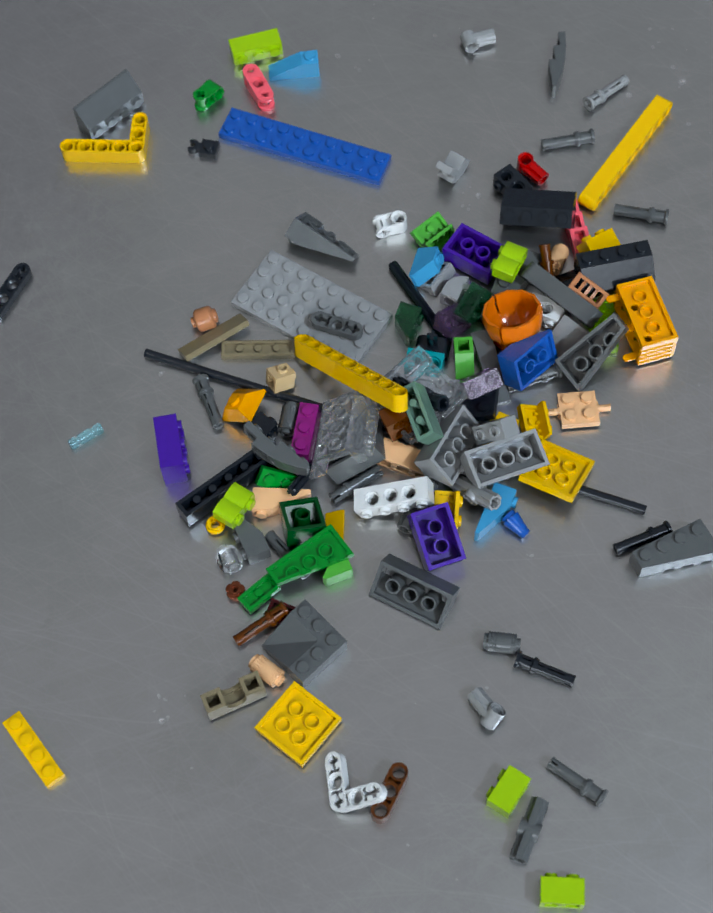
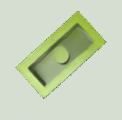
[485,765,531,819]
[539,873,585,909]

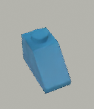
[409,246,444,287]

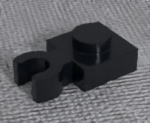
[188,139,220,159]

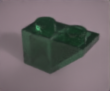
[395,301,424,347]

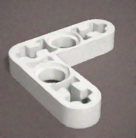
[325,751,387,813]

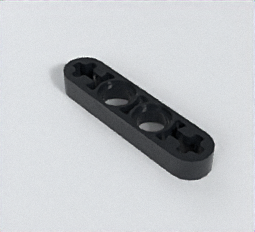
[0,263,32,321]

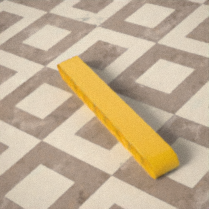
[577,95,673,211]
[294,334,408,413]

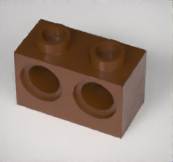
[378,408,413,442]

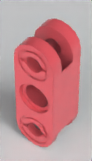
[243,63,275,112]

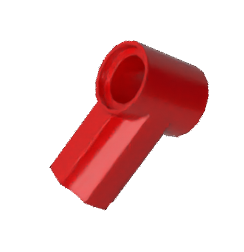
[516,152,549,186]

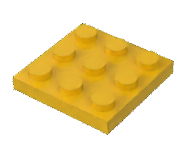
[518,439,595,503]
[254,681,342,768]

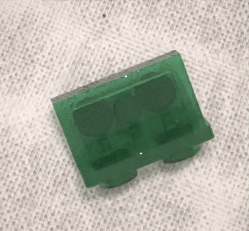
[453,281,492,325]

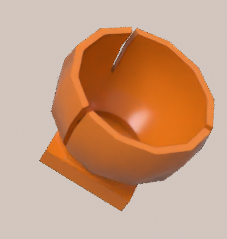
[482,290,543,351]

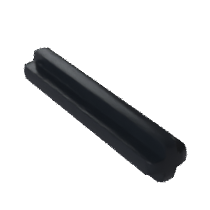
[287,459,320,496]

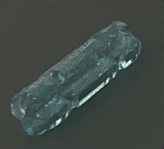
[68,423,104,449]

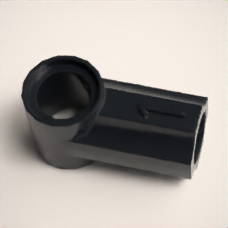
[425,387,450,412]

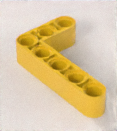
[60,112,150,163]

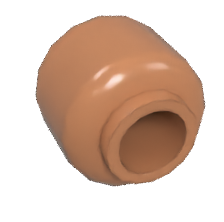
[190,306,219,332]

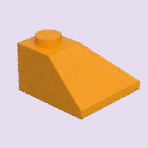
[222,389,266,422]

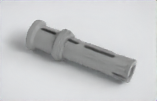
[583,75,629,111]

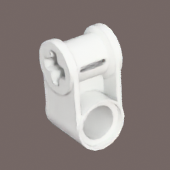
[372,210,407,238]

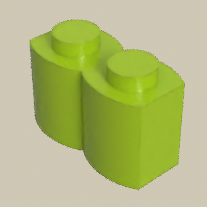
[490,241,528,284]
[212,482,256,529]

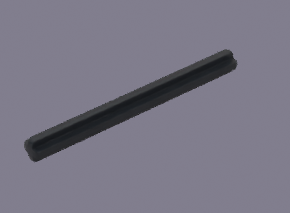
[389,261,452,342]

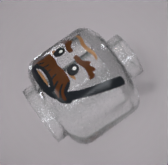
[215,544,244,574]

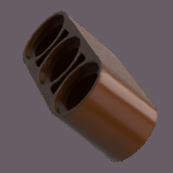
[371,762,408,824]

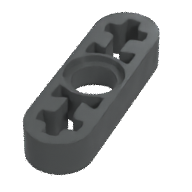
[311,311,363,341]

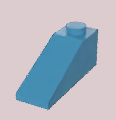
[268,50,320,81]
[474,483,519,541]

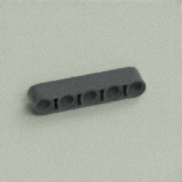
[520,261,603,329]

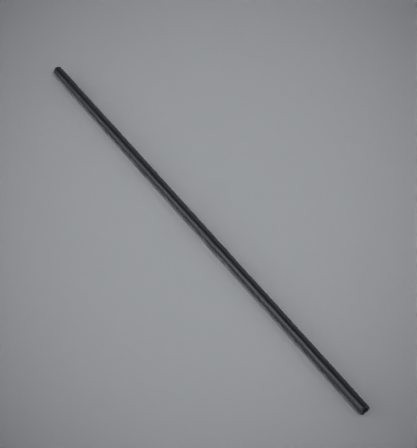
[144,349,647,515]

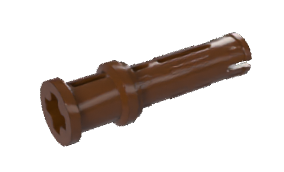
[233,600,290,647]

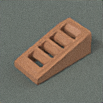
[568,272,609,309]

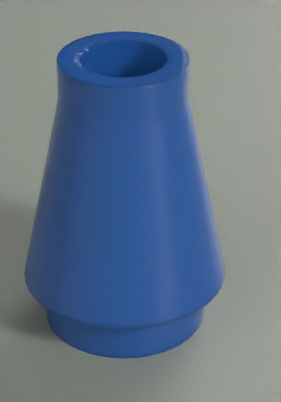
[502,510,530,539]

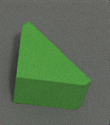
[323,559,353,586]

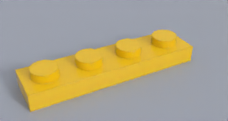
[2,711,65,789]

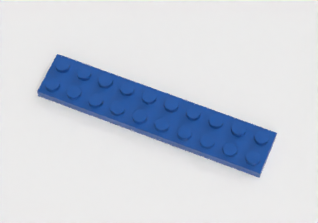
[218,108,391,186]

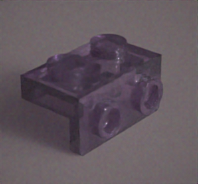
[433,303,472,338]

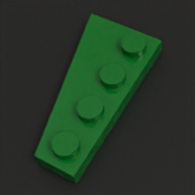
[266,524,354,586]

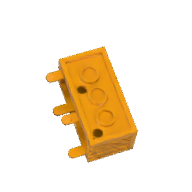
[606,276,679,365]

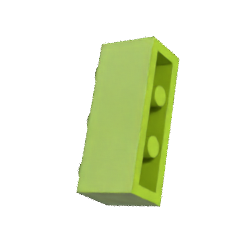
[228,28,283,66]

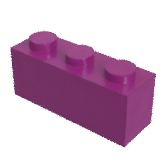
[291,402,320,462]

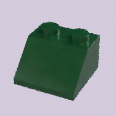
[279,497,326,547]

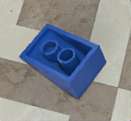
[497,329,558,391]

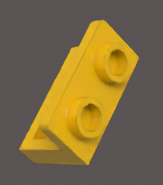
[516,401,552,441]
[433,490,463,530]

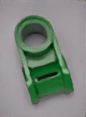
[193,79,224,112]

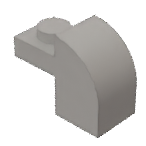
[435,150,470,184]
[440,276,483,310]

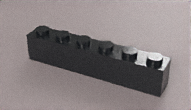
[175,450,273,527]

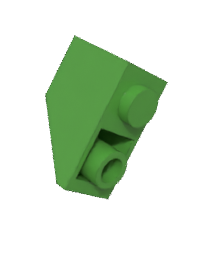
[453,336,474,381]

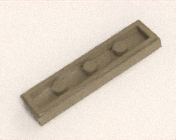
[178,313,250,361]
[221,340,295,360]

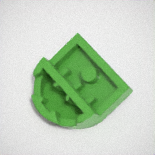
[410,212,455,252]

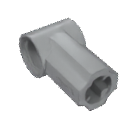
[460,28,496,53]
[467,687,506,730]

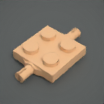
[548,390,611,429]

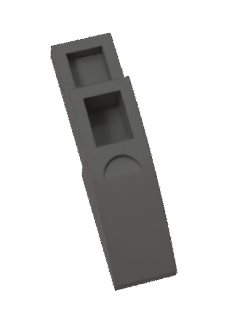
[243,421,310,476]

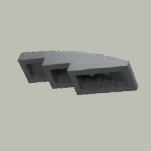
[548,32,566,97]
[470,329,511,405]

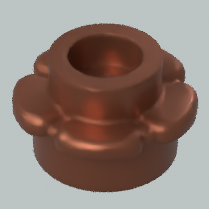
[226,581,245,600]

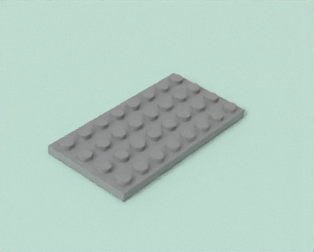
[231,250,393,363]

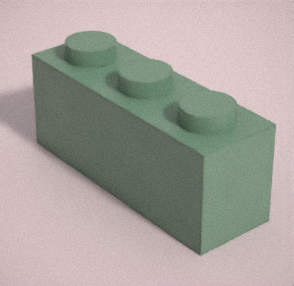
[404,381,444,445]

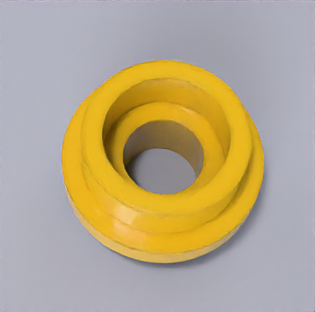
[205,516,225,535]

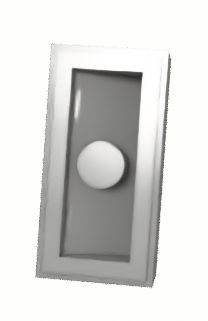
[419,262,456,297]

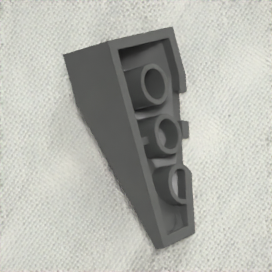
[285,212,359,261]

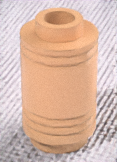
[551,243,569,276]
[248,654,285,688]

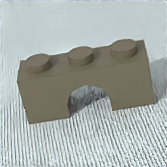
[200,670,267,721]

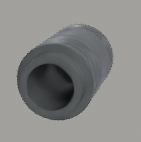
[277,401,300,437]
[483,631,521,654]

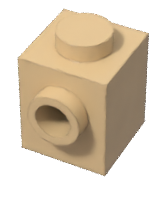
[266,363,296,394]

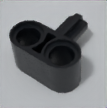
[415,330,452,362]

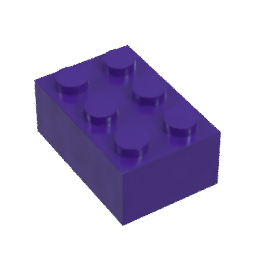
[442,223,503,285]
[153,413,191,485]
[407,502,467,571]

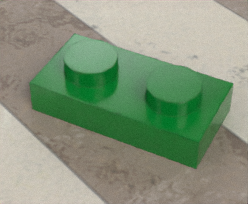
[255,465,297,488]
[237,573,281,614]

